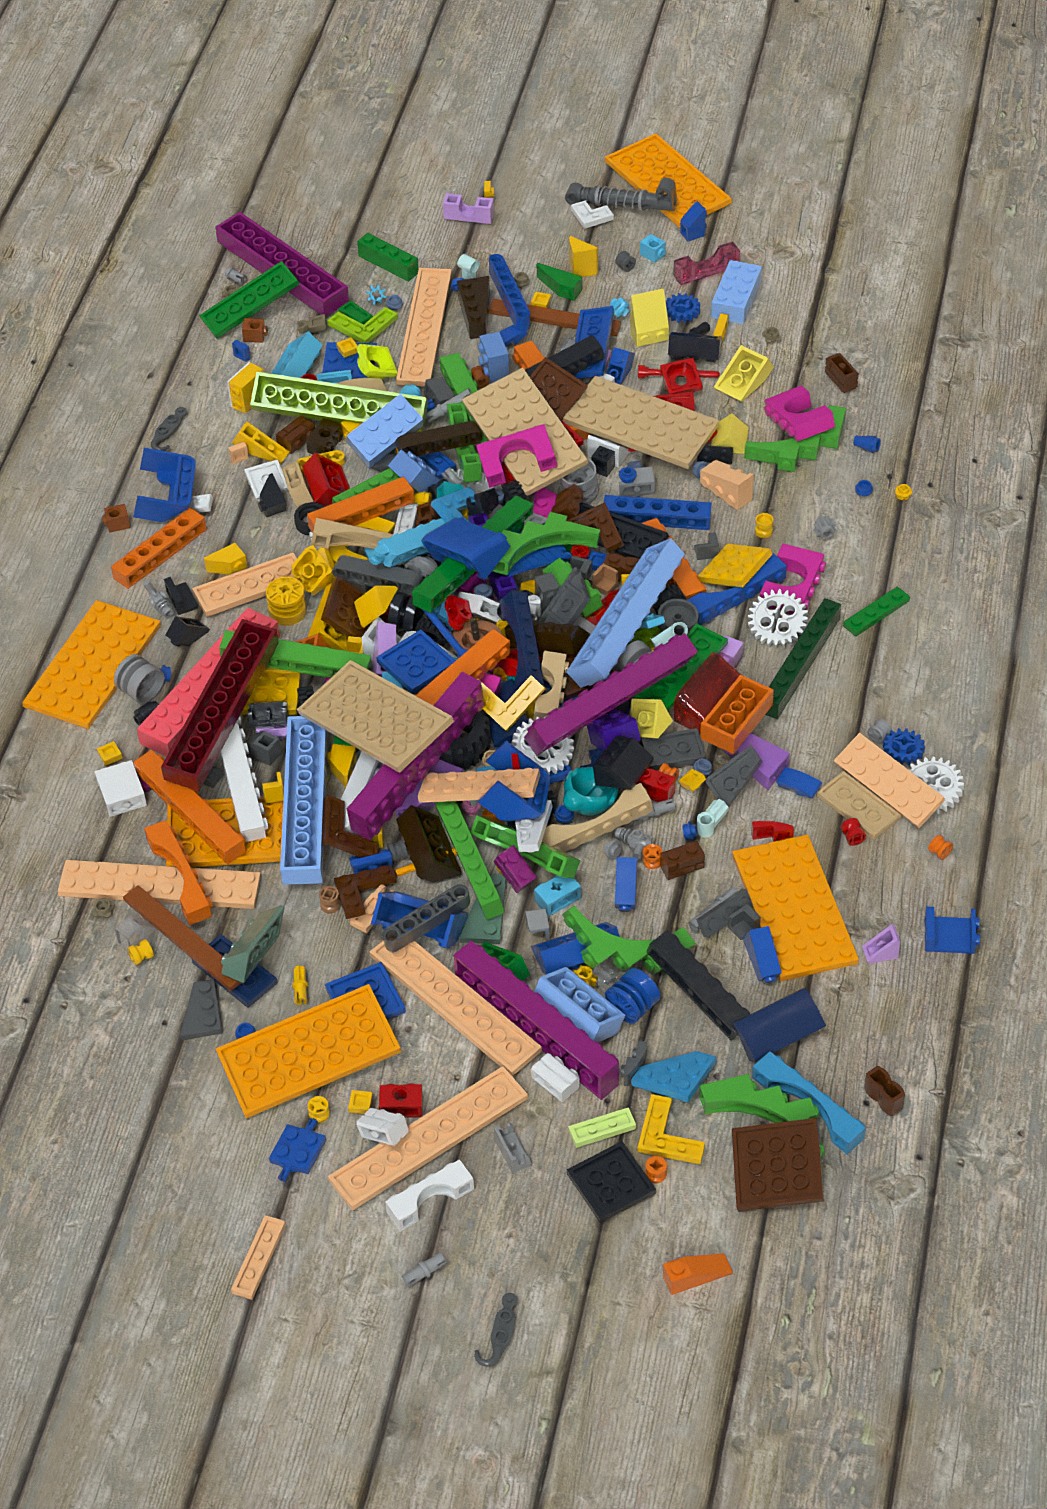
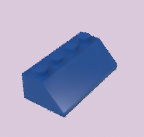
[531,922,620,974]

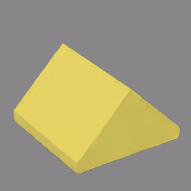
[711,413,749,454]
[630,699,673,738]

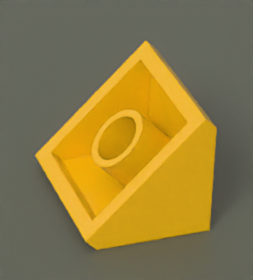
[569,236,598,277]
[354,586,398,628]

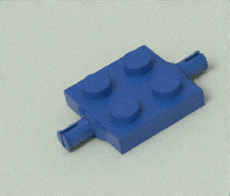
[269,1118,327,1182]

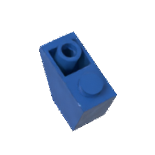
[680,201,707,242]
[606,347,635,385]

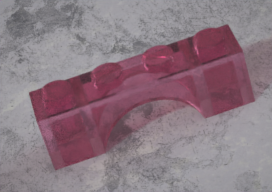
[673,242,740,285]

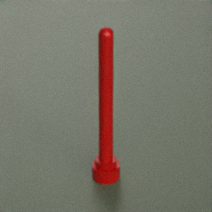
[638,365,720,379]

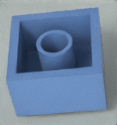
[477,332,509,383]
[388,449,440,493]

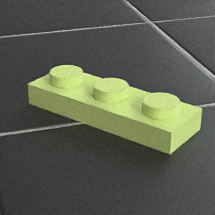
[568,1107,636,1148]

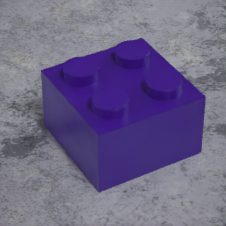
[587,709,641,751]

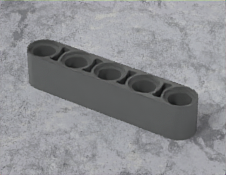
[332,555,423,596]
[382,884,470,952]

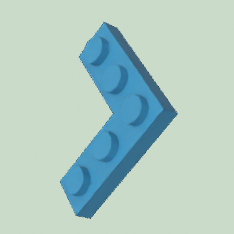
[431,487,476,523]

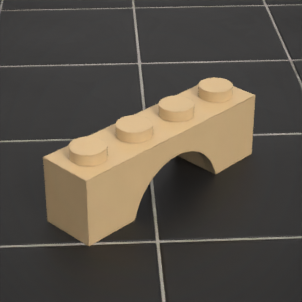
[533,651,569,721]

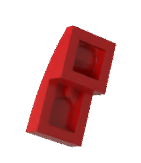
[751,821,794,842]

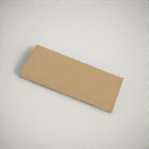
[816,771,901,840]

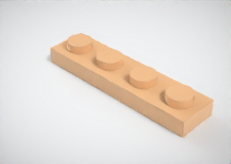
[231,1215,286,1300]

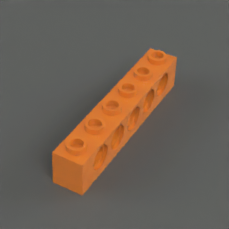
[111,508,207,589]

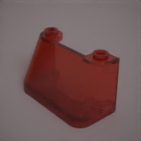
[674,652,742,734]

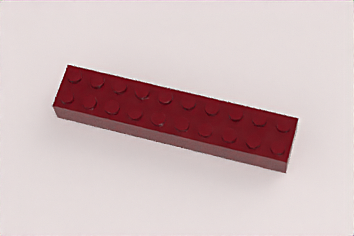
[161,619,279,791]

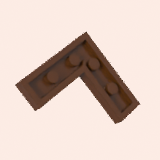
[567,502,624,553]
[322,795,379,858]
[334,865,396,919]

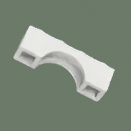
[385,1159,474,1232]

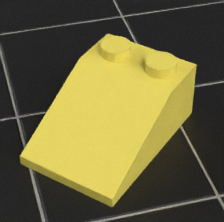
[630,289,669,347]
[713,345,774,402]

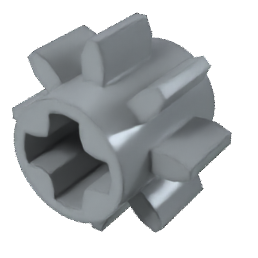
[813,516,836,539]

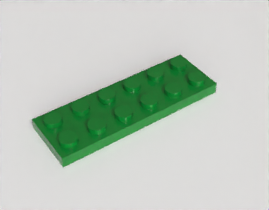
[199,261,299,339]
[634,623,728,712]

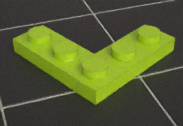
[327,307,398,343]

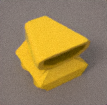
[291,545,335,596]

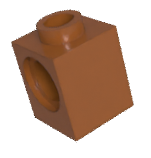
[242,318,268,343]
[102,504,130,533]

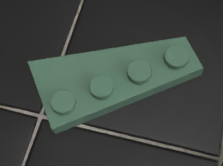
[459,874,506,944]

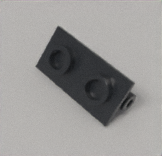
[697,445,733,464]

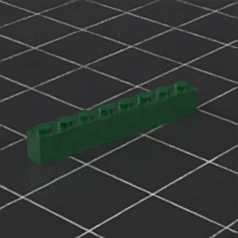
[765,598,841,719]

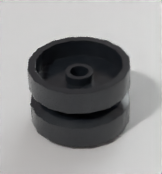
[388,592,424,633]

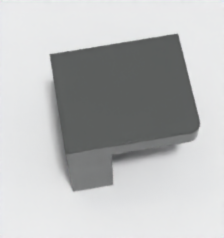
[694,532,719,560]
[571,556,592,580]
[728,904,761,940]

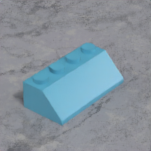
[271,331,322,378]

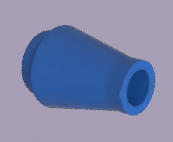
[853,435,881,453]

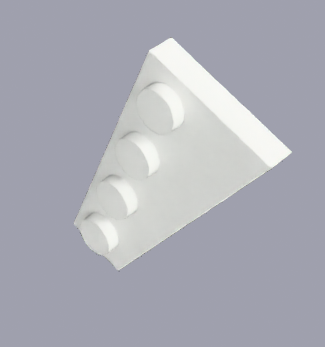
[515,800,552,852]

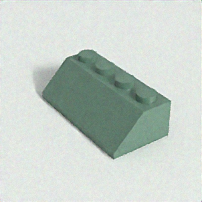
[221,905,285,983]

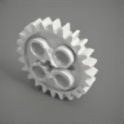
[748,589,808,648]
[511,716,574,774]
[908,756,964,814]

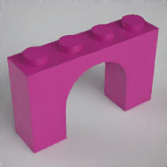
[764,385,835,442]
[476,424,558,488]
[760,543,826,615]

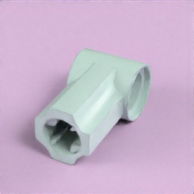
[457,254,480,279]
[651,622,688,647]
[697,799,729,837]

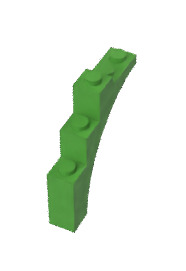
[744,405,846,472]
[492,512,600,575]
[562,906,696,975]
[699,1074,825,1161]

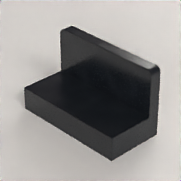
[164,577,198,615]

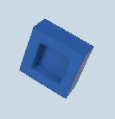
[232,340,251,362]
[588,551,607,570]

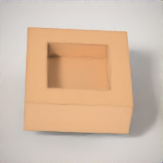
[228,442,249,464]

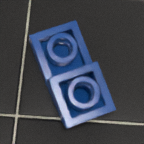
[499,325,528,347]
[776,767,822,798]

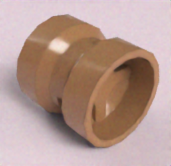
[319,886,340,914]

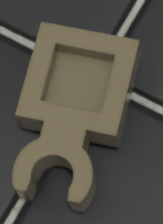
[297,314,327,334]

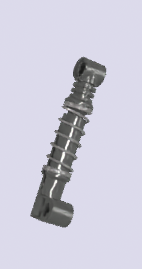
[565,178,677,211]

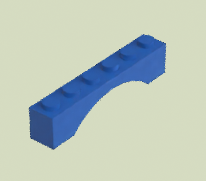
[687,553,787,625]

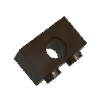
[306,418,343,454]

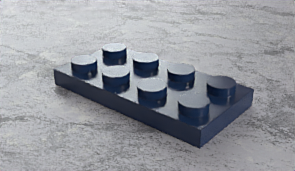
[191,934,278,1008]

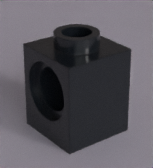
[591,446,615,477]

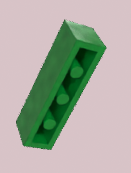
[357,233,419,282]

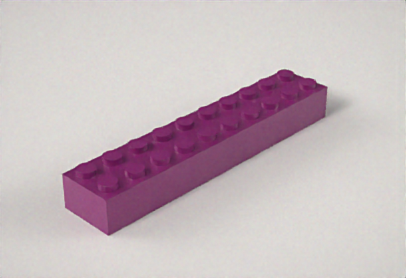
[215,212,349,316]
[524,633,698,756]
[346,672,484,841]
[453,941,619,1100]

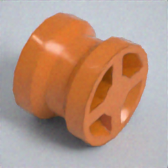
[659,763,679,781]
[928,835,953,860]
[643,844,662,869]
[645,1156,667,1183]

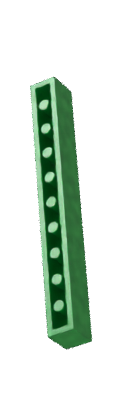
[412,496,534,613]

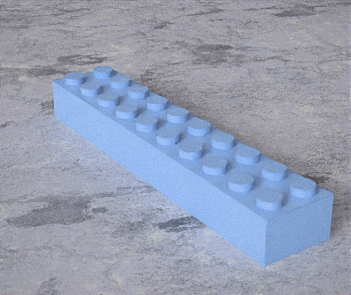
[566,538,684,688]
[280,716,328,885]

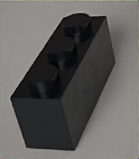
[668,332,722,362]

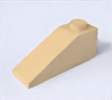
[282,461,313,508]

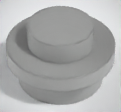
[603,840,622,859]

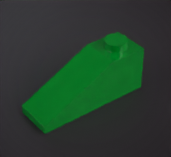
[536,263,583,301]
[481,942,530,981]

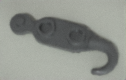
[151,407,187,451]
[474,1293,517,1367]

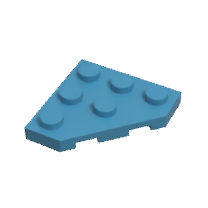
[631,1051,716,1103]

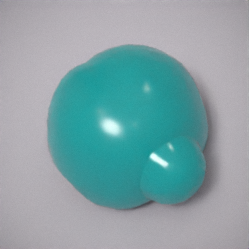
[563,767,619,816]

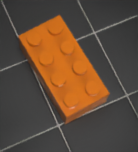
[700,675,774,754]

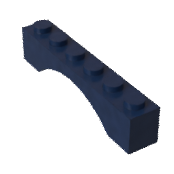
[500,590,545,695]

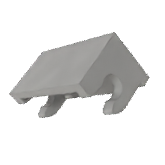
[494,1123,532,1173]

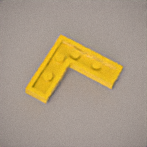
[477,676,546,731]
[637,1094,705,1165]

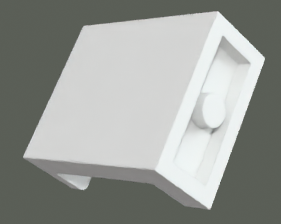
[94,760,147,817]

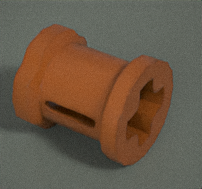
[471,366,490,388]

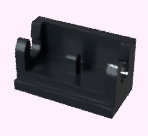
[466,487,499,516]
[248,701,289,728]

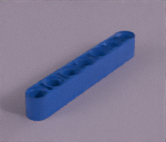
[489,254,530,331]

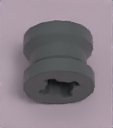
[615,251,636,272]
[387,839,408,862]

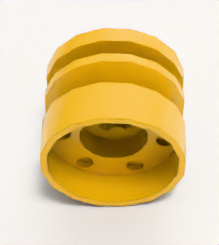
[266,577,307,626]

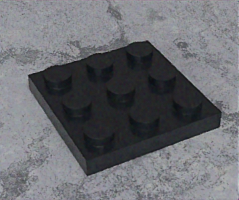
[567,1141,656,1223]

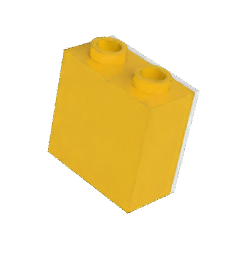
[227,362,264,414]

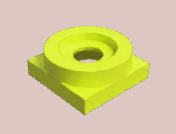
[356,344,397,380]

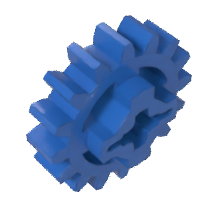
[666,293,700,323]
[883,728,925,766]

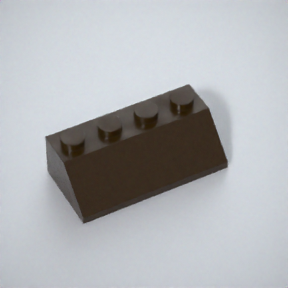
[504,620,590,655]
[396,805,462,882]

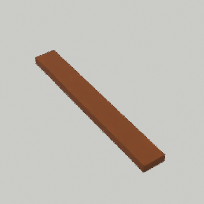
[488,298,621,336]
[123,885,242,992]

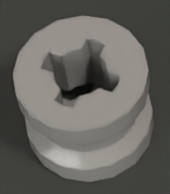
[867,719,892,743]

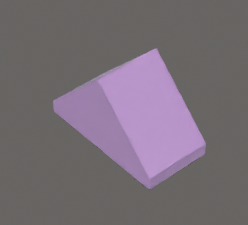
[862,924,900,963]

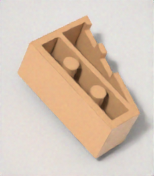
[700,460,754,510]

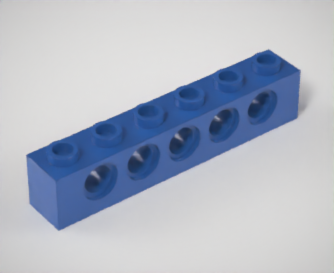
[604,495,712,530]

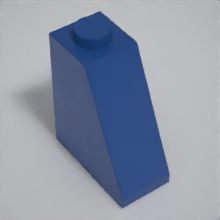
[615,857,637,912]
[743,926,781,983]

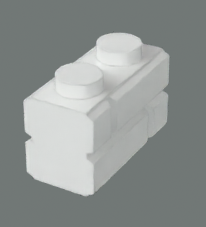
[531,1053,579,1102]
[356,1108,409,1146]

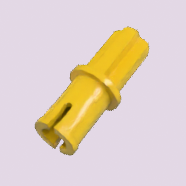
[292,965,308,1005]

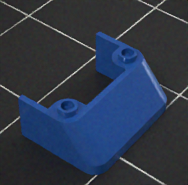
[133,448,196,522]
[478,741,550,822]
[371,891,469,948]

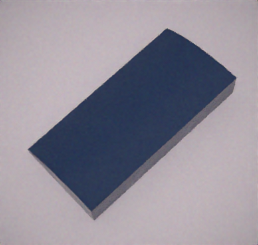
[486,679,528,748]
[733,988,826,1062]

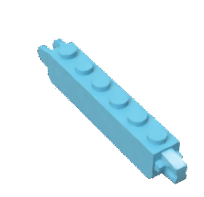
[369,518,468,567]

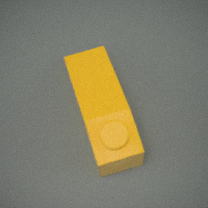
[232,421,289,464]

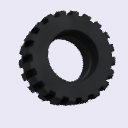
[439,709,491,770]

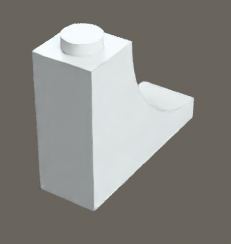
[458,591,501,623]

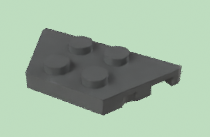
[538,567,590,625]

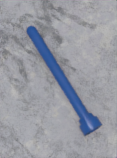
[422,609,468,659]

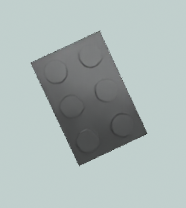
[641,728,706,770]

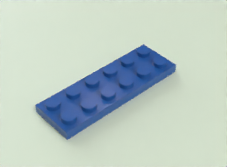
[573,306,614,379]

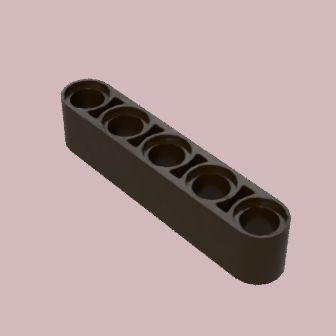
[395,421,482,457]

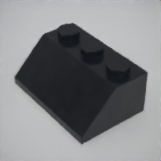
[593,736,654,790]

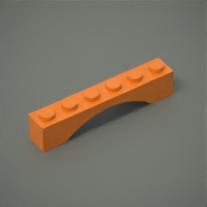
[144,820,213,926]

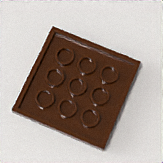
[732,1118,825,1212]

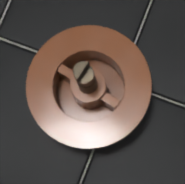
[451,618,502,654]

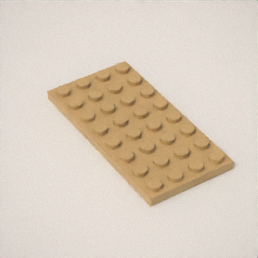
[462,368,588,496]
[563,376,719,469]
[297,660,454,773]

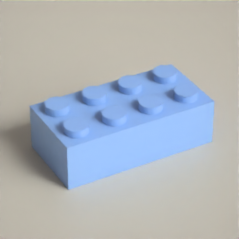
[711,260,762,324]
[347,394,423,468]
[534,967,625,1042]

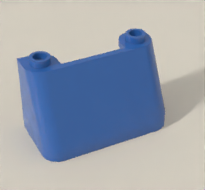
[421,517,511,580]

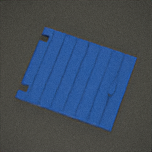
[508,531,572,577]

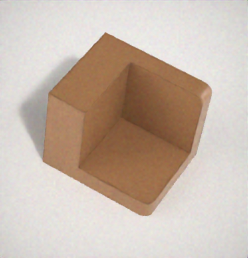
[593,563,618,596]

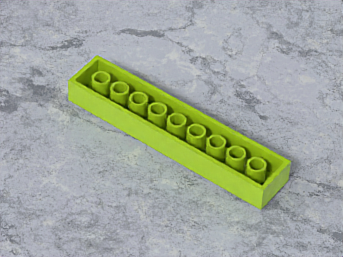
[250,372,428,432]

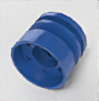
[605,968,660,1024]

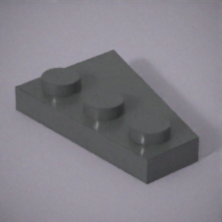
[705,745,763,807]
[180,979,222,1041]

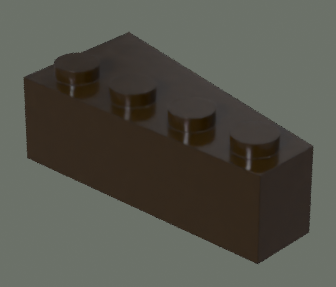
[457,276,490,339]

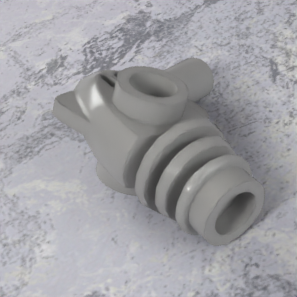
[143,580,174,618]
[615,827,653,859]

